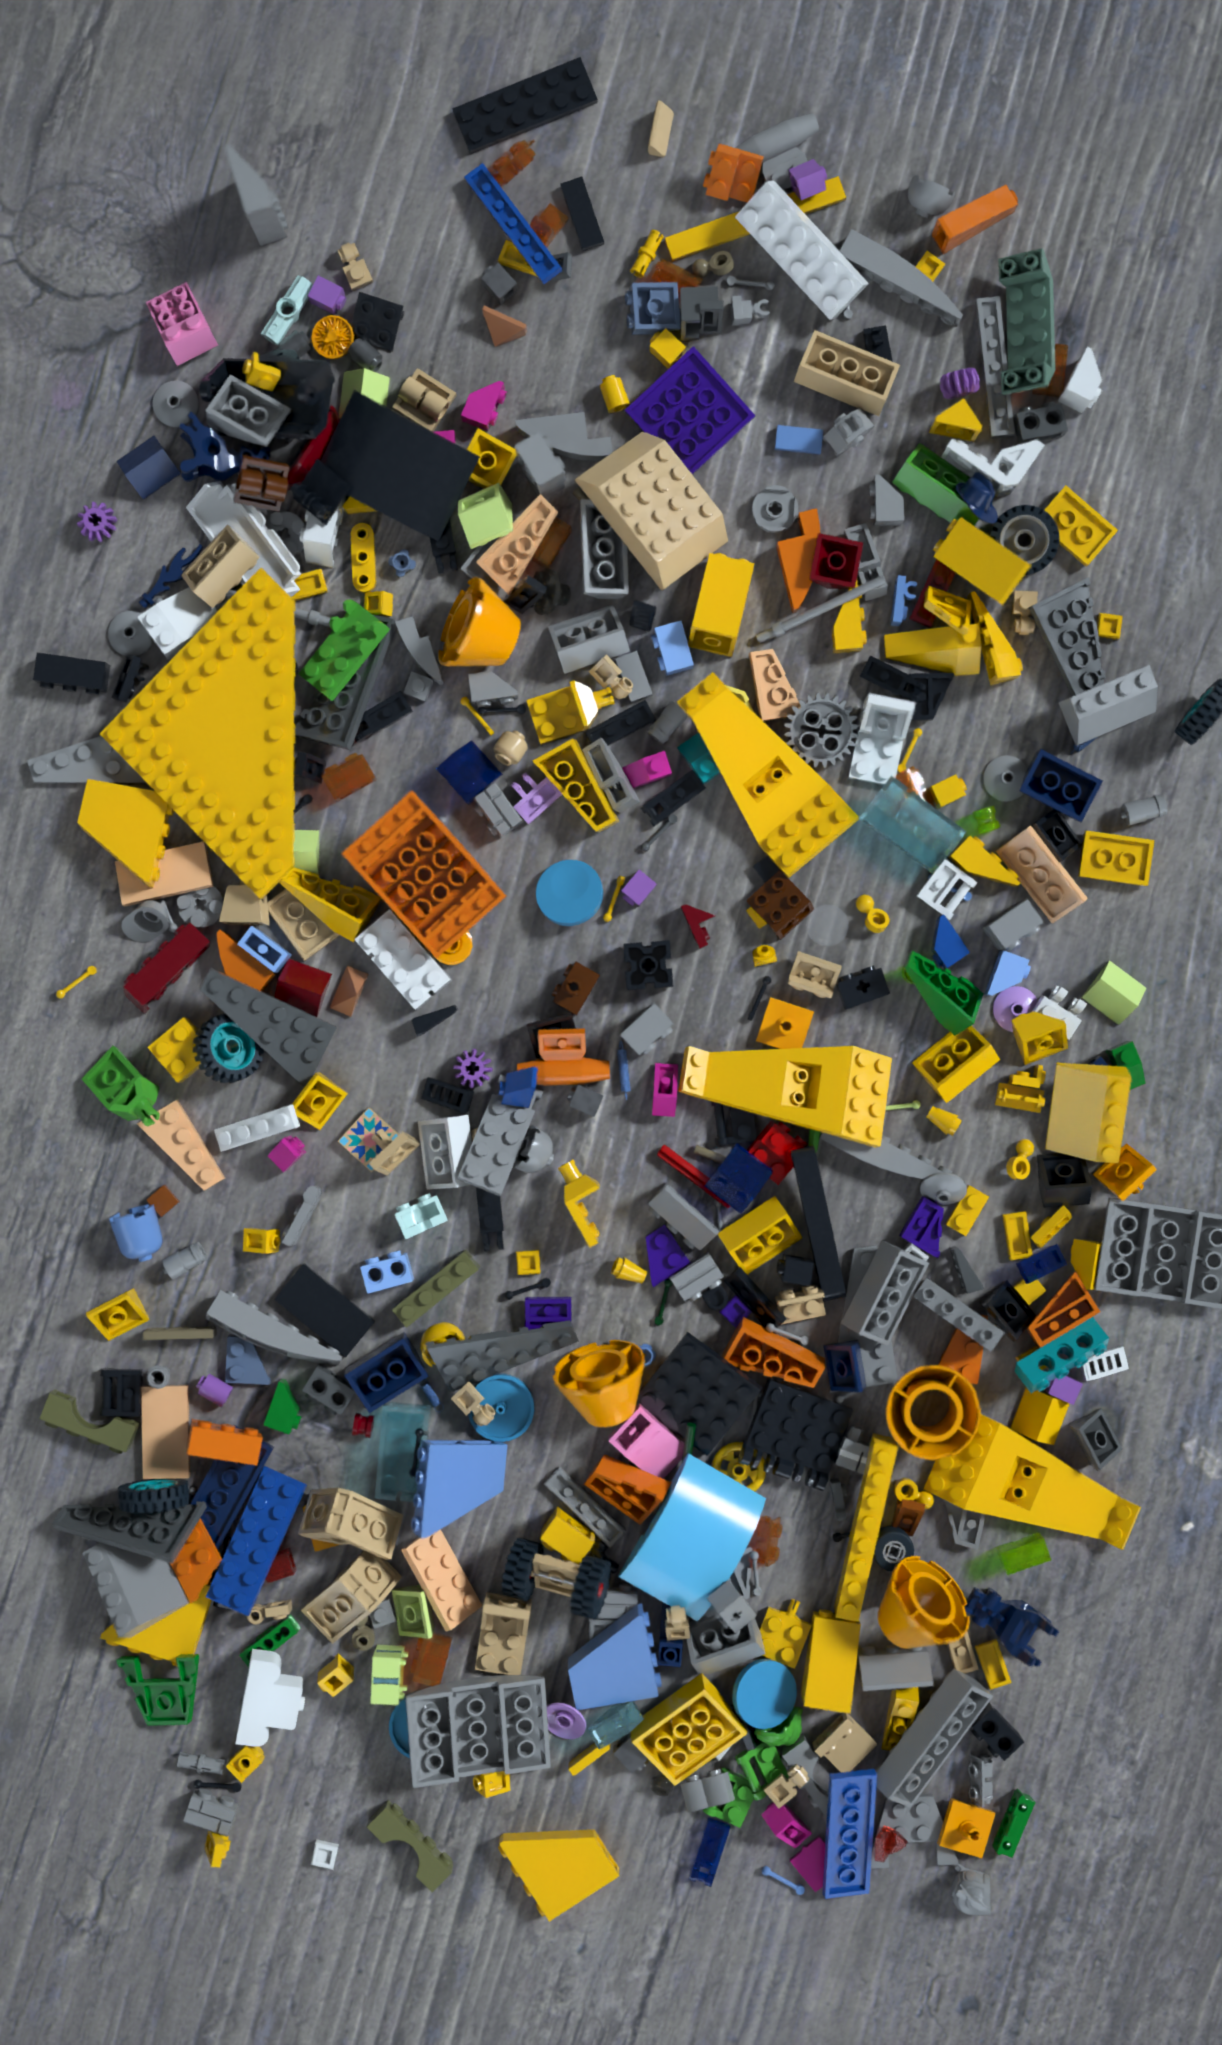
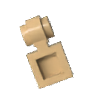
[337,242,374,292]
[1012,591,1038,635]
[589,655,633,699]
[451,1382,495,1427]
[246,1599,292,1625]
[665,1605,690,1641]
[764,1764,810,1808]

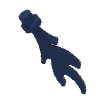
[139,544,203,608]

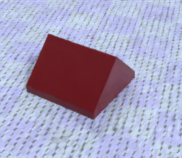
[809,533,863,589]
[274,959,332,1017]

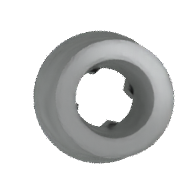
[147,1366,170,1389]

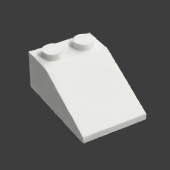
[138,587,218,660]

